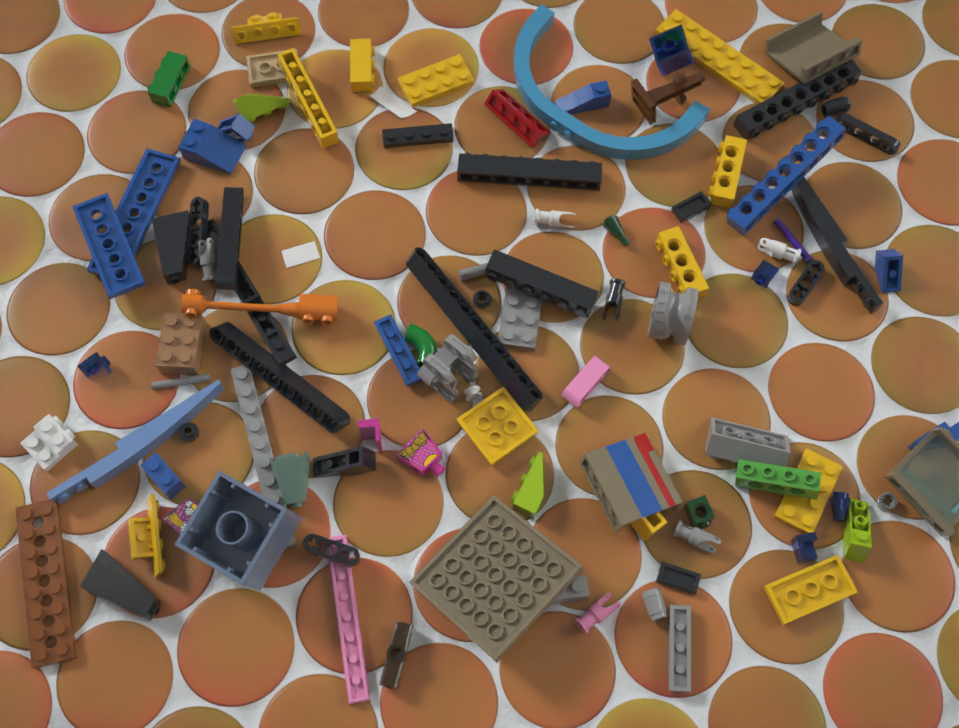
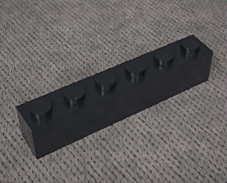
[484,249,599,318]

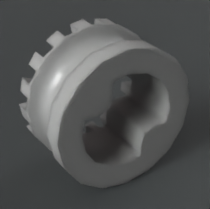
[876,492,898,511]

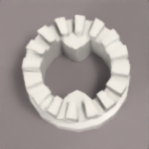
[463,385,483,402]

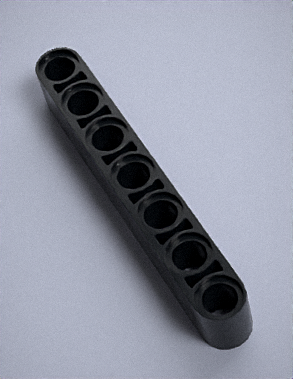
[216,187,244,290]

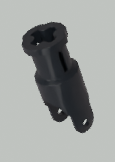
[603,278,626,321]

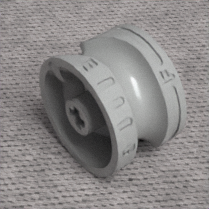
[647,281,698,345]

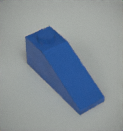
[555,80,611,115]

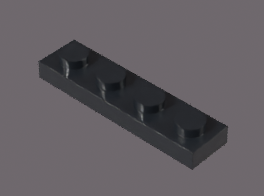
[382,123,454,148]

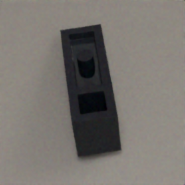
[313,446,376,478]

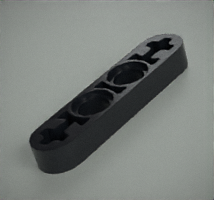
[835,113,901,155]
[186,197,209,267]

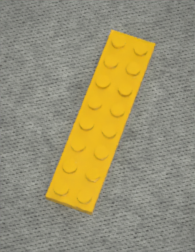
[654,9,785,105]

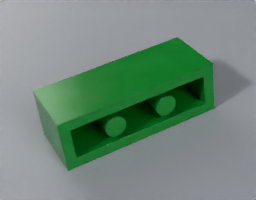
[147,51,191,107]

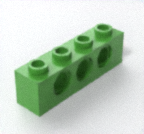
[735,459,822,500]

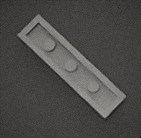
[668,605,691,693]

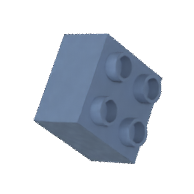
[174,471,303,591]

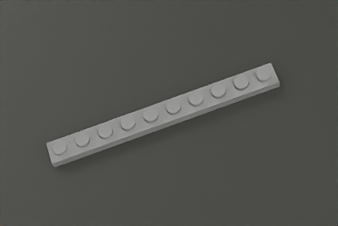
[231,365,297,549]

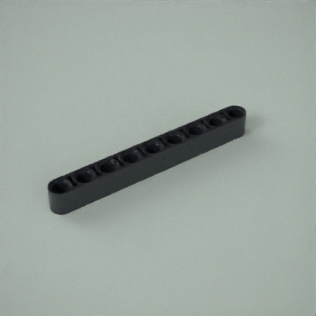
[209,322,351,433]

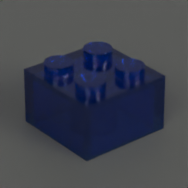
[649,24,695,76]

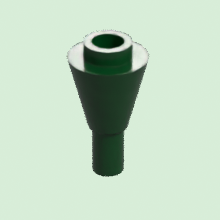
[603,215,630,247]

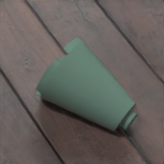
[270,452,310,508]

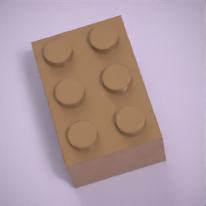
[155,313,207,376]

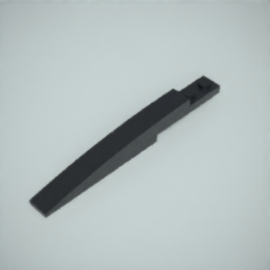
[784,155,883,314]
[197,218,297,367]

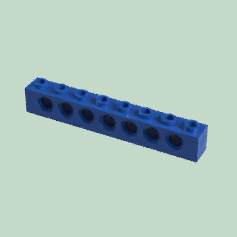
[727,116,846,236]

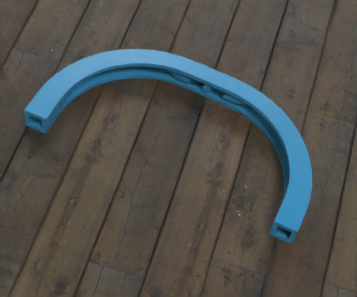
[513,4,710,160]

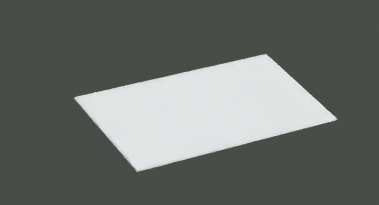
[281,241,320,268]

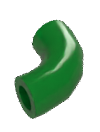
[405,324,438,367]

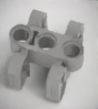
[417,334,479,403]

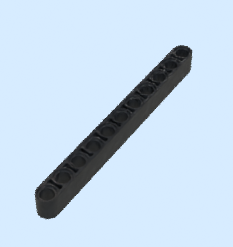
[405,247,543,412]

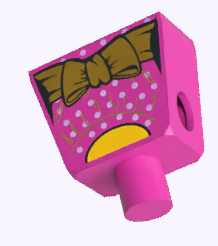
[396,429,445,478]

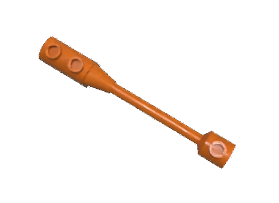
[181,289,338,326]

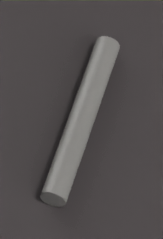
[151,373,211,390]

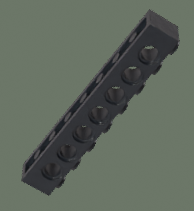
[733,59,862,140]

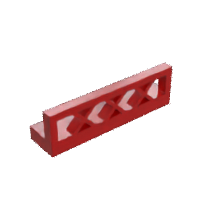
[484,89,551,148]

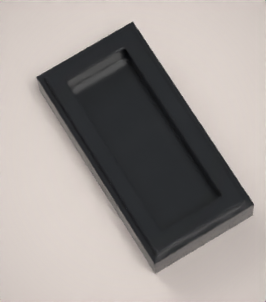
[671,191,712,223]
[655,561,701,595]

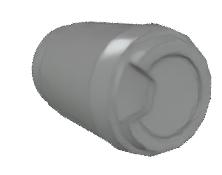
[642,588,668,621]

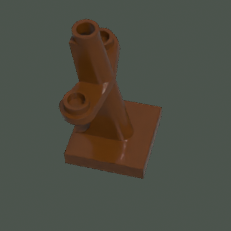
[631,72,705,125]

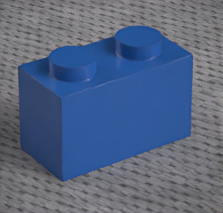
[140,453,186,500]

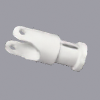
[534,208,576,228]
[758,238,802,265]

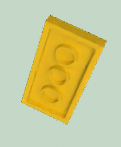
[398,54,474,108]
[773,448,843,536]
[764,554,858,625]

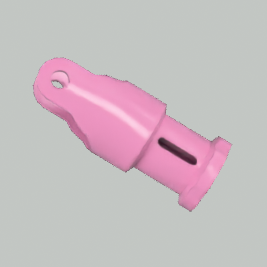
[575,592,621,635]

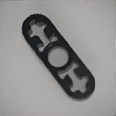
[787,260,825,306]
[303,534,361,567]

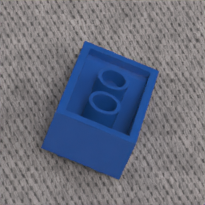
[178,119,246,174]

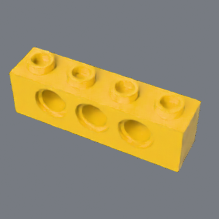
[708,135,747,209]
[655,226,709,299]

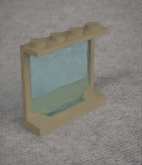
[885,427,959,537]

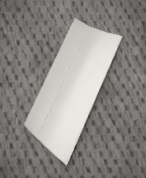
[370,86,417,118]

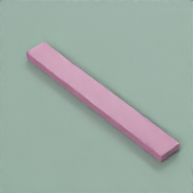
[327,535,371,705]

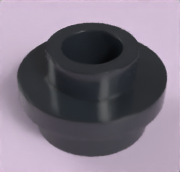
[473,290,492,308]
[179,423,199,442]

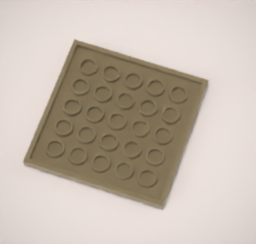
[409,495,584,663]

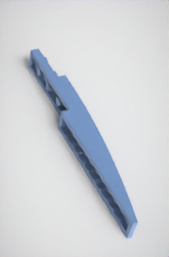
[47,380,225,503]

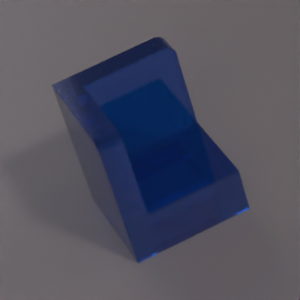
[790,532,818,564]

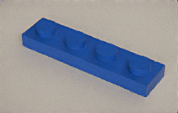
[374,314,422,388]

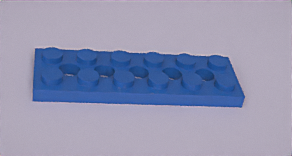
[72,193,146,300]

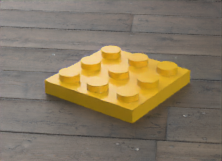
[456,387,539,466]

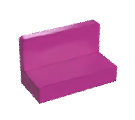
[358,418,383,453]

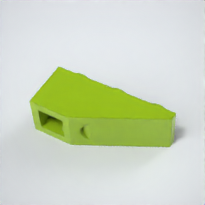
[233,94,292,122]
[511,451,544,519]
[843,498,872,563]

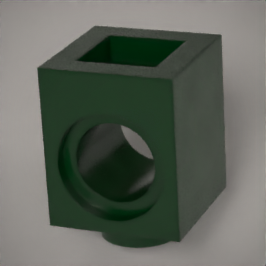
[684,495,715,529]

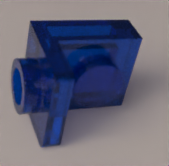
[751,259,779,288]
[78,352,112,378]

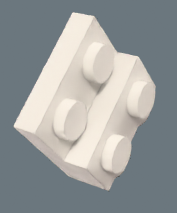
[20,414,78,471]

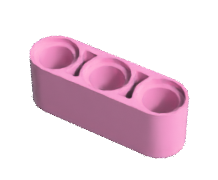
[561,356,611,408]

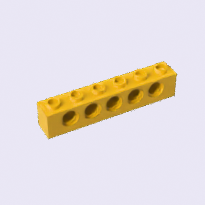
[277,48,338,149]

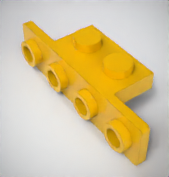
[231,12,301,44]
[128,494,165,578]

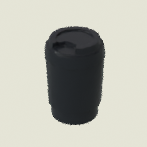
[821,96,851,117]

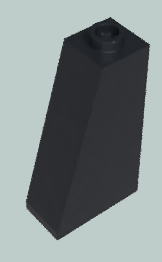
[152,210,190,284]
[80,549,161,621]

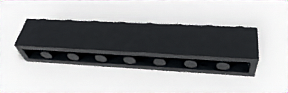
[457,153,602,191]

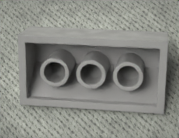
[705,417,791,467]

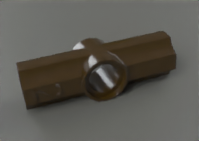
[379,621,414,690]

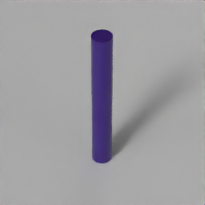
[773,218,813,264]

